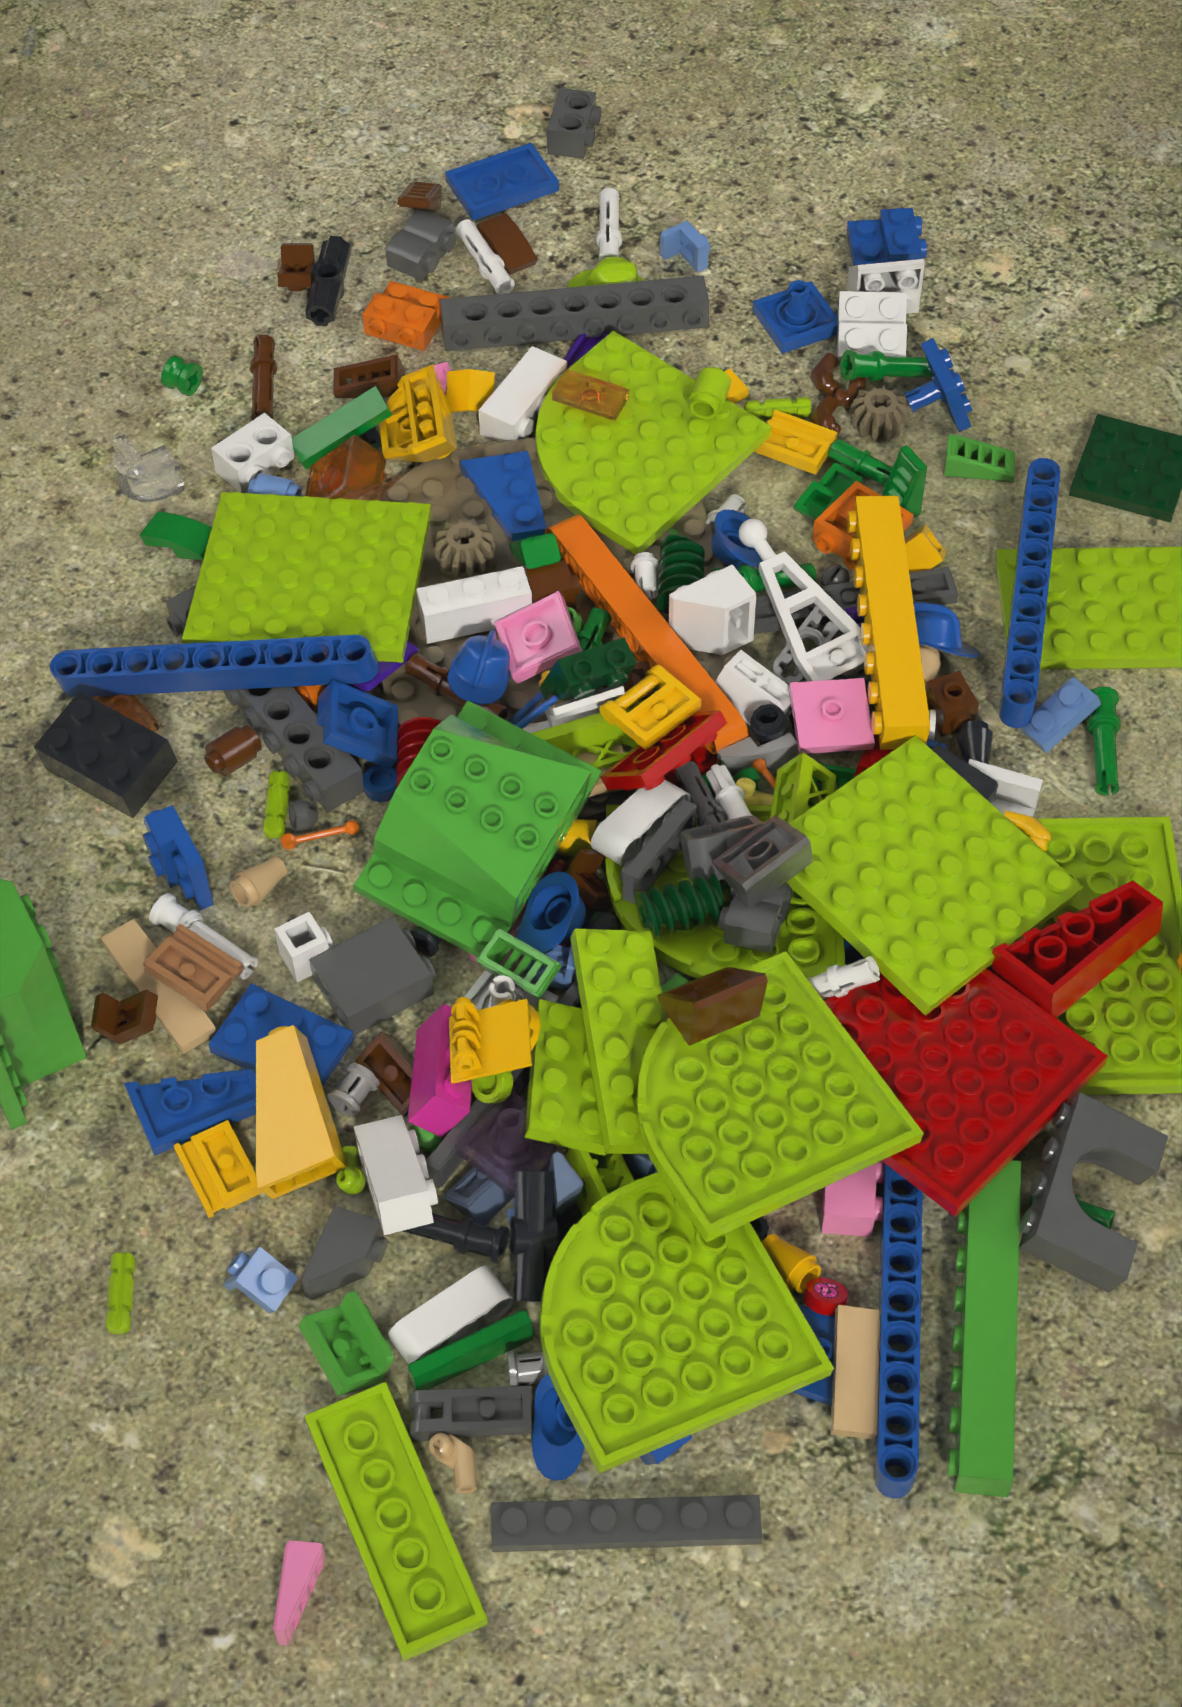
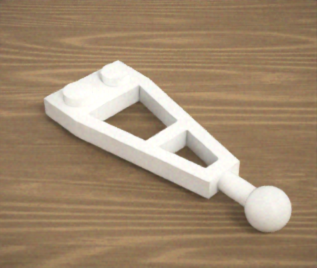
[739,519,868,681]

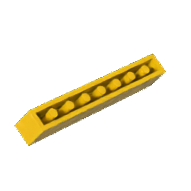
[847,496,931,750]

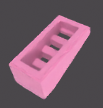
[273,1540,326,1646]

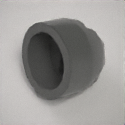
[821,564,850,586]
[289,800,319,832]

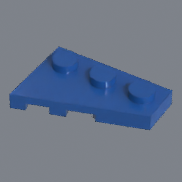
[459,451,547,541]
[124,1069,256,1156]

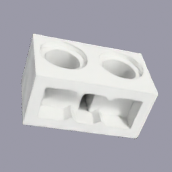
[211,413,294,493]

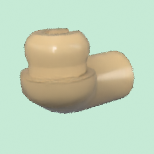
[429,1433,477,1494]

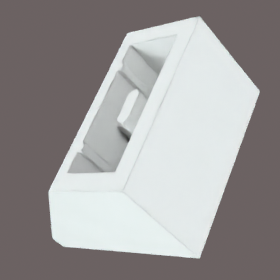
[847,259,925,314]
[669,565,756,655]

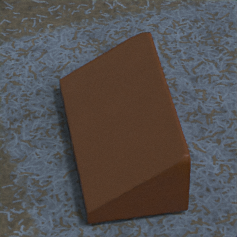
[355,1032,414,1117]

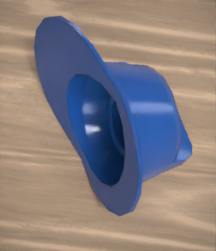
[711,509,763,569]
[914,602,980,658]
[447,630,511,705]
[517,871,586,954]
[532,1373,584,1481]

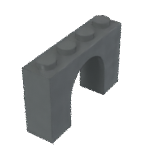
[1019,1092,1168,1293]

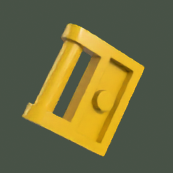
[599,664,701,750]

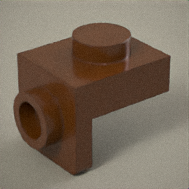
[277,243,315,291]
[565,849,613,910]
[91,989,158,1045]

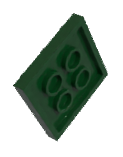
[1069,414,1182,523]

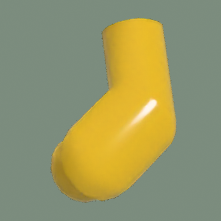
[1004,810,1051,852]

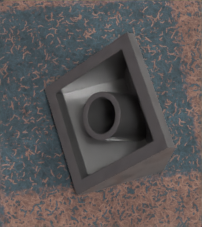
[712,815,813,909]

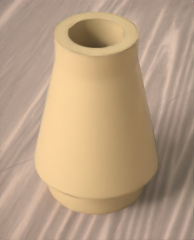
[229,856,287,907]

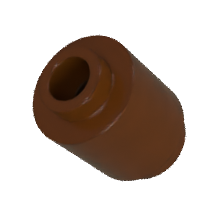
[204,725,262,777]

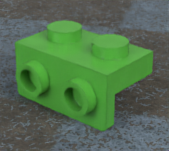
[298,1290,394,1396]

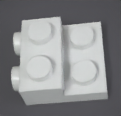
[837,291,907,361]

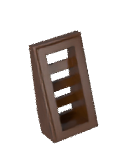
[397,182,442,211]
[333,354,406,398]

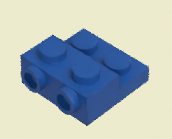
[847,208,927,266]
[317,679,398,769]
[142,805,214,911]

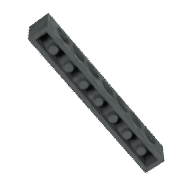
[440,275,709,351]
[166,585,364,813]

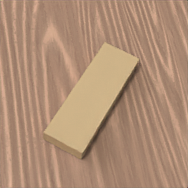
[831,1305,881,1440]

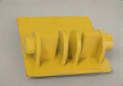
[449,997,532,1084]

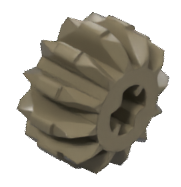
[850,384,909,442]
[434,518,495,578]

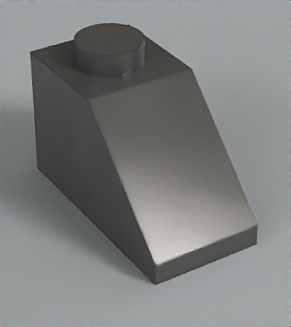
[301,1206,388,1299]

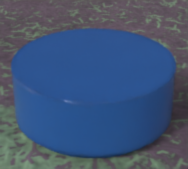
[363,764,397,802]

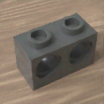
[547,88,601,159]

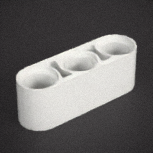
[591,780,691,867]
[388,1266,514,1365]

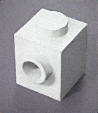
[274,912,334,982]

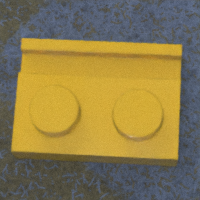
[754,410,838,475]
[173,1120,263,1218]

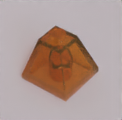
[305,435,386,500]

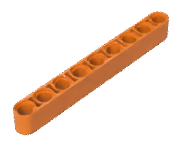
[545,514,748,755]

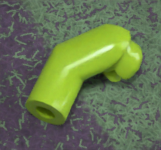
[336,1146,366,1195]

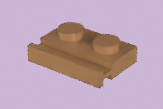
[143,924,243,1012]

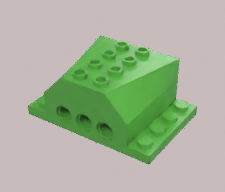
[353,700,602,958]
[0,879,87,1129]

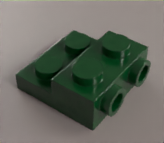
[539,637,637,701]

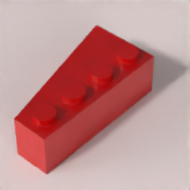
[992,880,1163,1019]

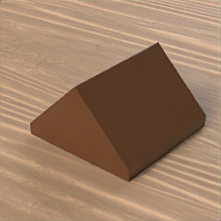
[657,967,768,1046]

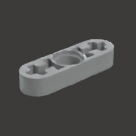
[771,605,842,686]

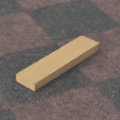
[100,919,217,1054]

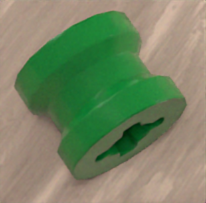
[161,355,203,396]

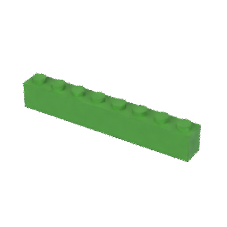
[947,1160,1021,1498]

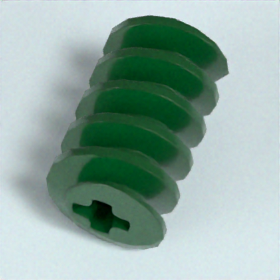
[657,535,705,614]
[635,873,723,938]

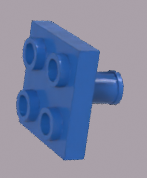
[752,280,838,354]
[904,338,973,432]

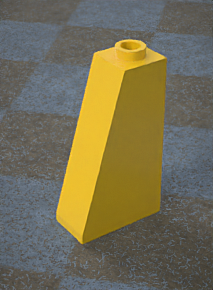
[256,1025,348,1199]

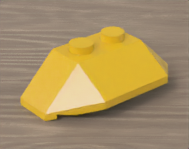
[379,364,457,463]

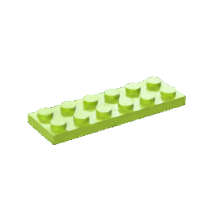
[570,929,667,1154]
[304,1382,488,1662]

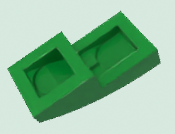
[793,462,864,521]
[139,511,212,560]

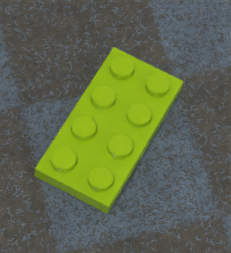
[524,999,606,1156]

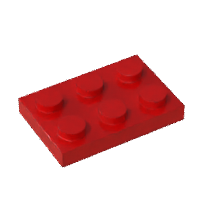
[600,710,727,791]

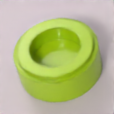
[471,1071,513,1103]

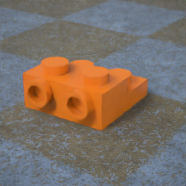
[362,280,451,351]
[812,481,914,571]

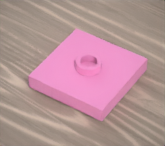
[494,591,582,684]
[789,678,875,754]

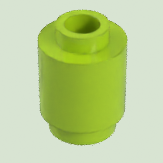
[689,367,731,420]

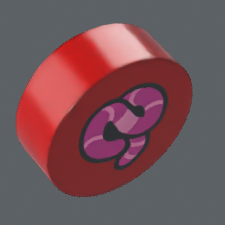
[803,1277,848,1316]

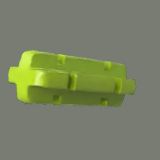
[744,397,811,420]
[263,770,290,839]
[106,1252,135,1335]

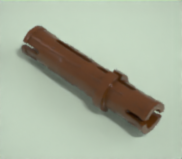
[250,335,277,421]
[405,653,508,720]

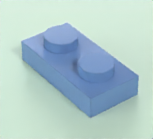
[1020,677,1101,753]

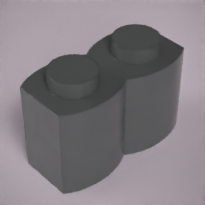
[386,209,456,280]
[680,816,763,884]
[719,883,792,953]

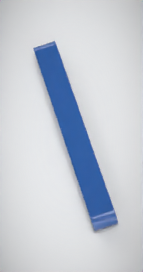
[999,458,1061,728]
[50,635,379,697]
[874,1163,923,1499]

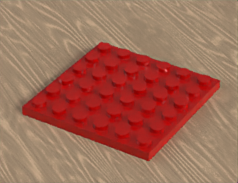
[824,968,1108,1217]

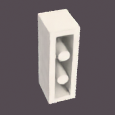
[478,346,567,442]
[416,566,532,644]
[354,1115,438,1235]

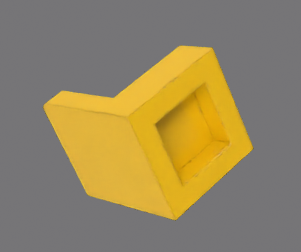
[446,369,495,413]
[905,524,947,573]

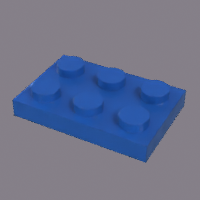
[445,143,559,221]
[208,984,354,1087]

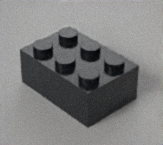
[34,691,178,818]

